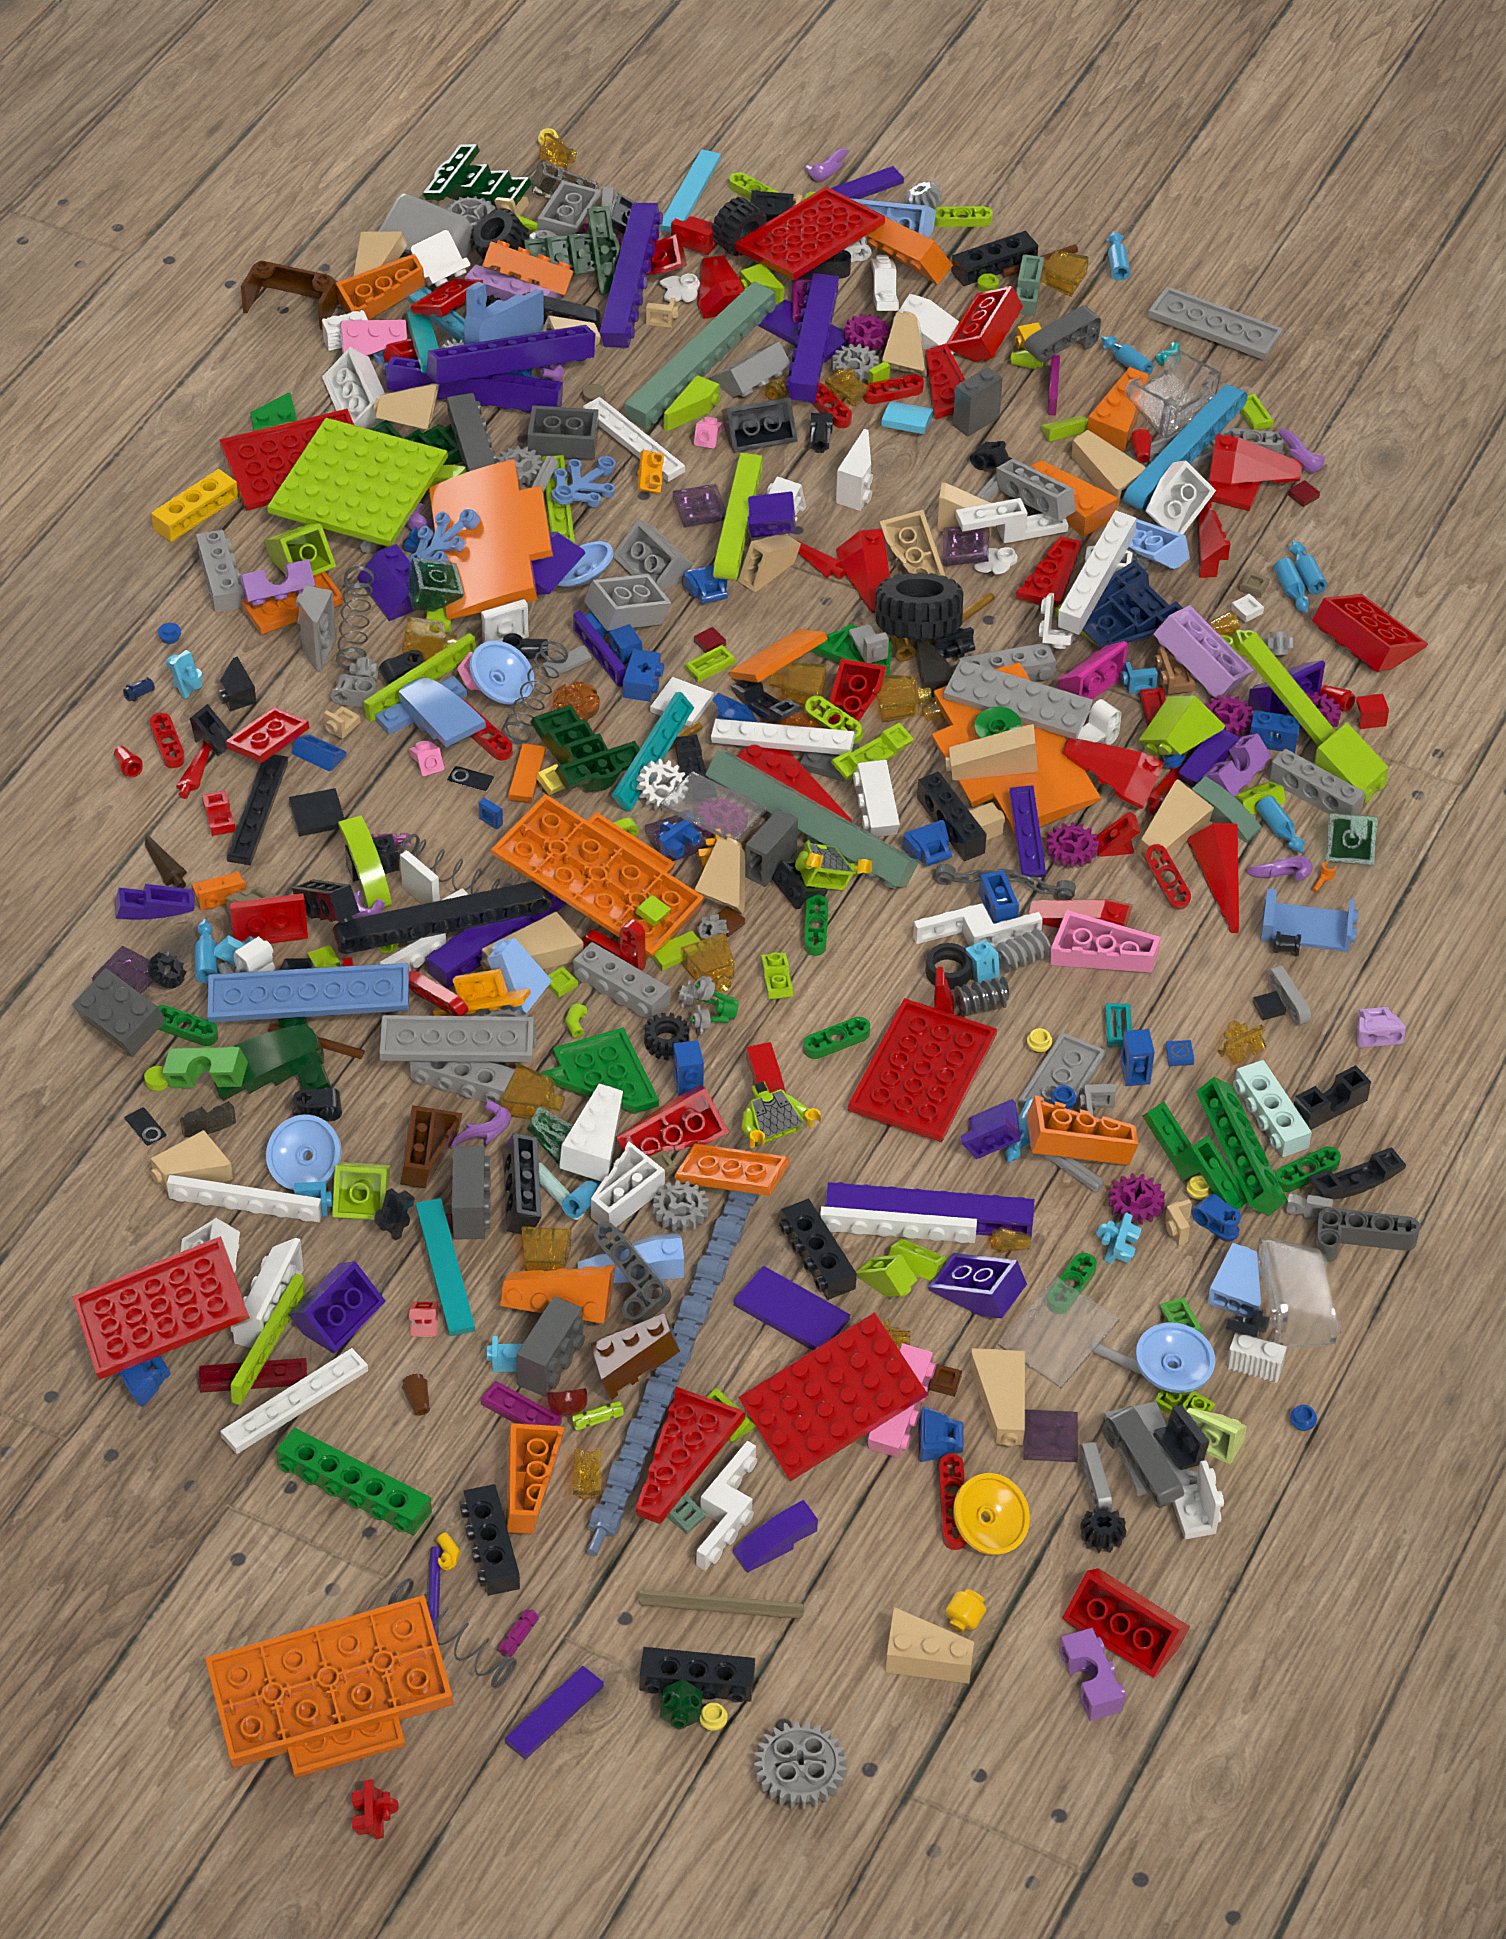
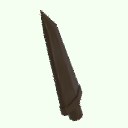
[145,833,187,888]

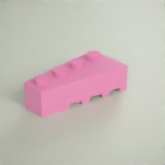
[1051,910,1161,973]
[868,1343,936,1458]

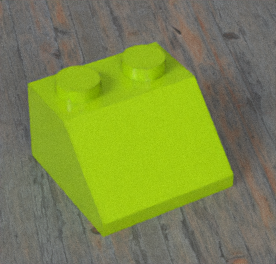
[332,1162,391,1220]

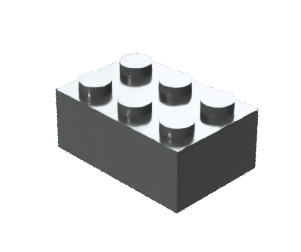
[528,405,599,459]
[72,968,166,1057]
[452,1146,491,1240]
[516,1296,585,1397]

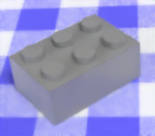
[584,574,671,631]

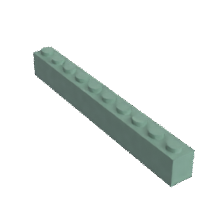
[625,281,776,430]
[705,750,919,889]

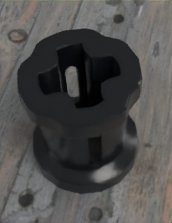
[1274,931,1301,956]

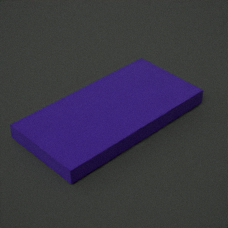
[758,299,849,363]
[734,1265,850,1350]

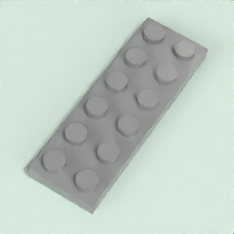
[1148,286,1284,360]
[944,659,1093,740]
[380,1015,534,1062]

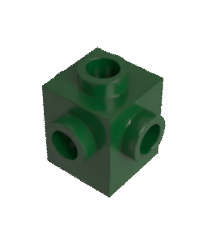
[660,1680,703,1730]

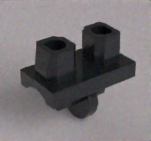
[932,627,976,661]
[374,1188,415,1240]

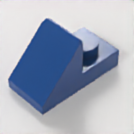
[712,693,757,722]

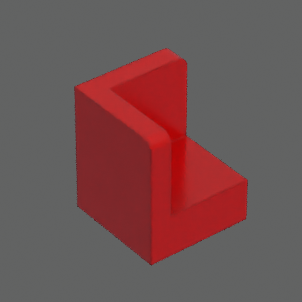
[1356,693,1389,729]

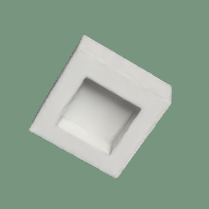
[1231,594,1264,623]

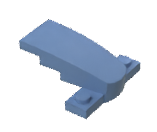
[464,282,544,344]
[375,676,486,747]

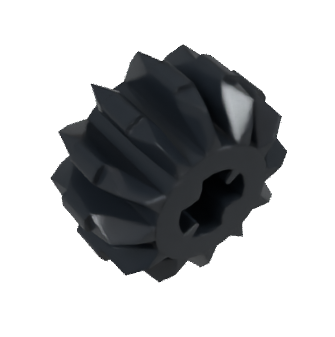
[1080,1506,1127,1553]

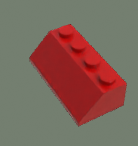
[947,286,1023,362]
[1062,1568,1190,1678]

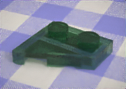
[527,1106,573,1166]

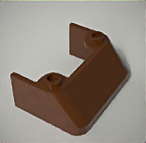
[241,261,339,330]

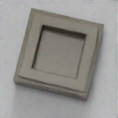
[1240,572,1270,598]
[648,1150,676,1178]

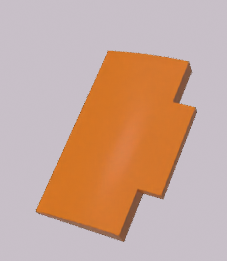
[429,459,553,620]
[932,662,1101,838]
[490,794,704,958]
[205,1595,454,1778]

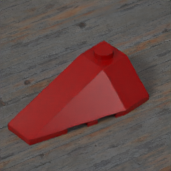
[698,255,744,319]
[1062,738,1163,809]

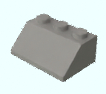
[538,181,601,236]
[710,341,790,397]
[613,519,693,591]
[296,585,336,672]

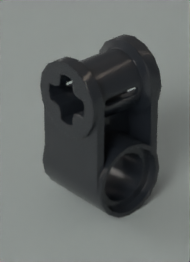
[970,441,1012,470]
[379,650,424,685]
[293,1087,342,1121]

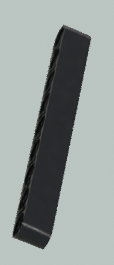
[332,881,552,954]

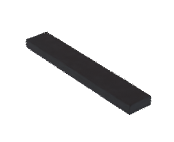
[227,754,288,866]

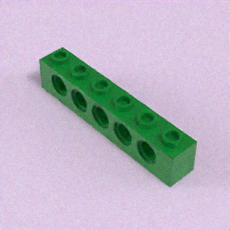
[1196,1077,1288,1216]
[276,1427,432,1536]

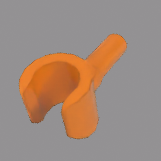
[1312,862,1337,892]

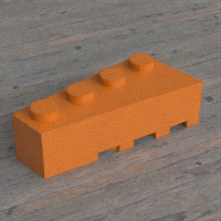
[865,217,953,285]
[336,254,425,320]

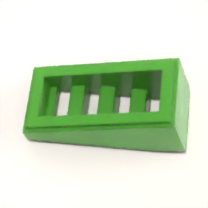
[1160,1298,1203,1335]

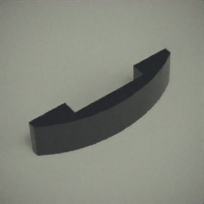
[731,680,802,722]
[674,734,717,802]
[1308,1147,1406,1199]

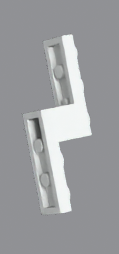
[871,255,899,311]
[955,498,1069,543]
[379,888,468,971]
[913,903,1043,948]
[696,1441,757,1571]

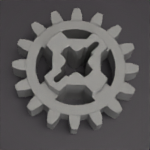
[832,344,879,383]
[496,446,543,487]
[653,1180,709,1232]

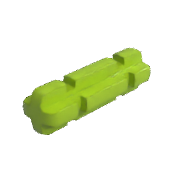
[572,1401,624,1430]

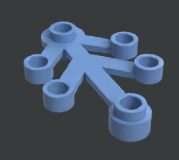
[552,456,616,507]
[409,509,480,574]

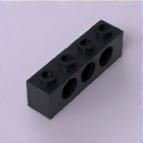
[951,231,1039,286]
[917,771,987,862]
[292,879,360,923]
[503,1133,542,1236]
[779,1198,857,1300]
[459,1484,520,1596]
[639,1647,755,1702]

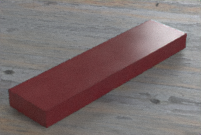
[199,1358,307,1393]

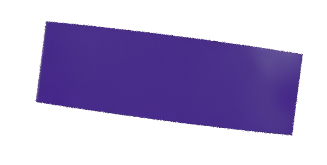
[1178,729,1240,787]
[114,884,195,920]
[733,1499,818,1573]

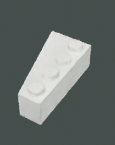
[560,1084,623,1181]

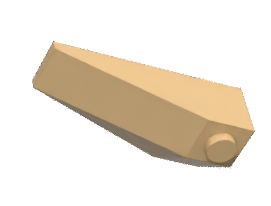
[880,510,945,576]

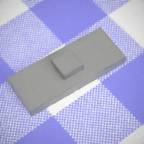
[542,645,592,679]

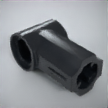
[810,413,833,453]
[502,633,548,659]

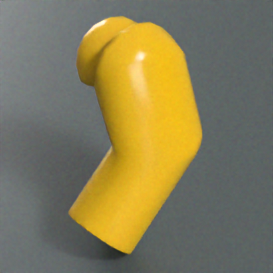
[436,1532,461,1571]

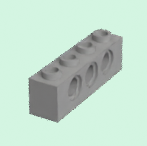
[996,459,1076,521]
[1269,749,1365,825]
[410,1061,516,1107]

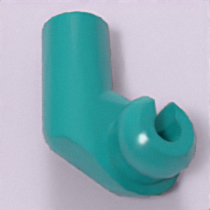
[1156,342,1180,365]

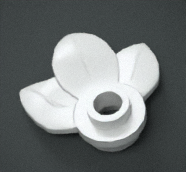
[660,273,700,302]
[974,547,1017,574]

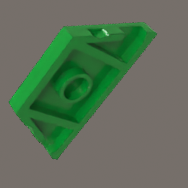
[250,393,297,431]
[810,624,891,683]

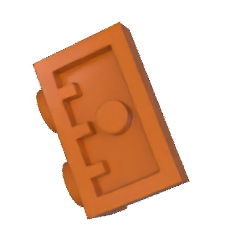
[192,872,247,911]

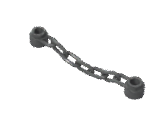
[935,864,1076,900]

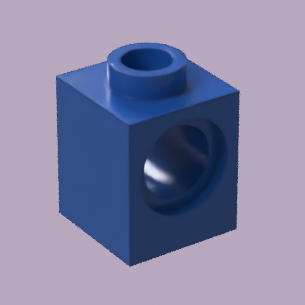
[609,624,642,665]

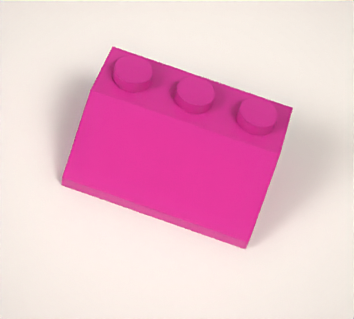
[1057,641,1128,700]

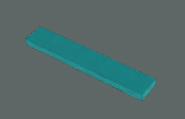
[405,310,439,373]
[611,692,694,812]
[416,1198,475,1337]

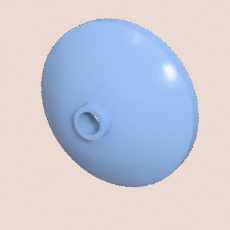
[558,541,614,587]
[470,641,534,704]
[266,1115,342,1191]
[1135,1323,1215,1393]

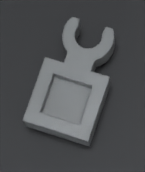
[1286,1194,1334,1221]

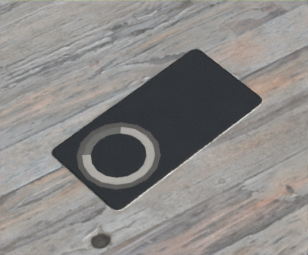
[447,766,494,791]
[124,1107,167,1146]

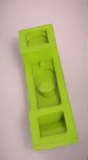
[831,722,914,780]
[338,815,392,909]

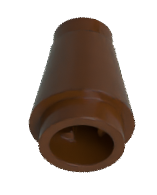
[402,1374,430,1416]

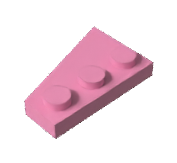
[340,320,407,357]

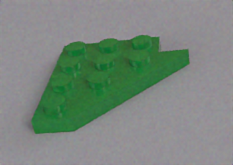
[541,1027,659,1113]

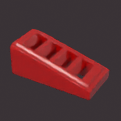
[383,338,418,363]
[934,967,954,1014]

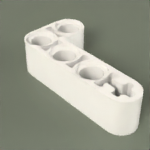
[1067,699,1121,745]

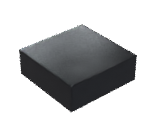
[1253,991,1286,1021]

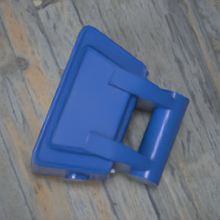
[683,565,728,604]
[902,820,952,866]
[118,1355,171,1407]
[919,1407,964,1462]

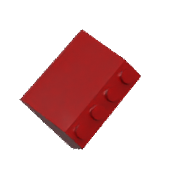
[1312,594,1428,672]

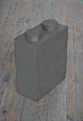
[953,367,1003,437]
[745,809,798,887]

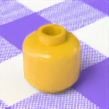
[945,1589,987,1632]

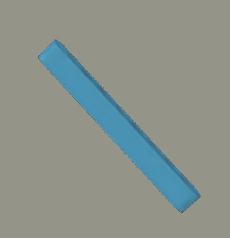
[1123,384,1248,511]

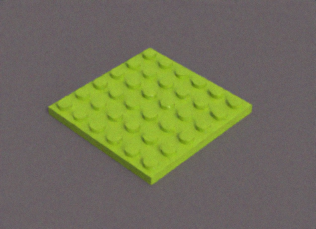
[267,418,448,547]

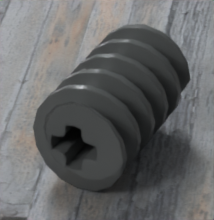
[954,976,1009,1016]

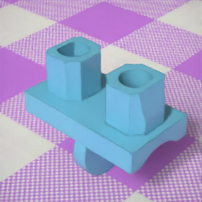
[166,650,203,699]
[1096,1213,1142,1264]

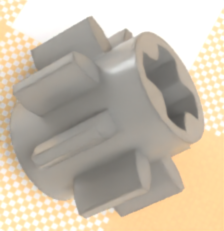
[1264,631,1294,655]
[349,657,378,680]
[697,914,729,945]

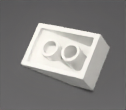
[893,294,959,355]
[836,429,873,511]
[1146,461,1216,534]

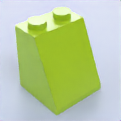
[264,523,336,576]
[1139,696,1225,756]
[1315,723,1389,803]

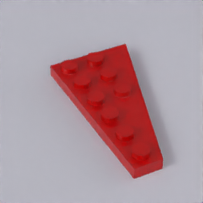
[737,745,852,823]
[636,1387,746,1524]

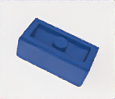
[292,734,347,771]

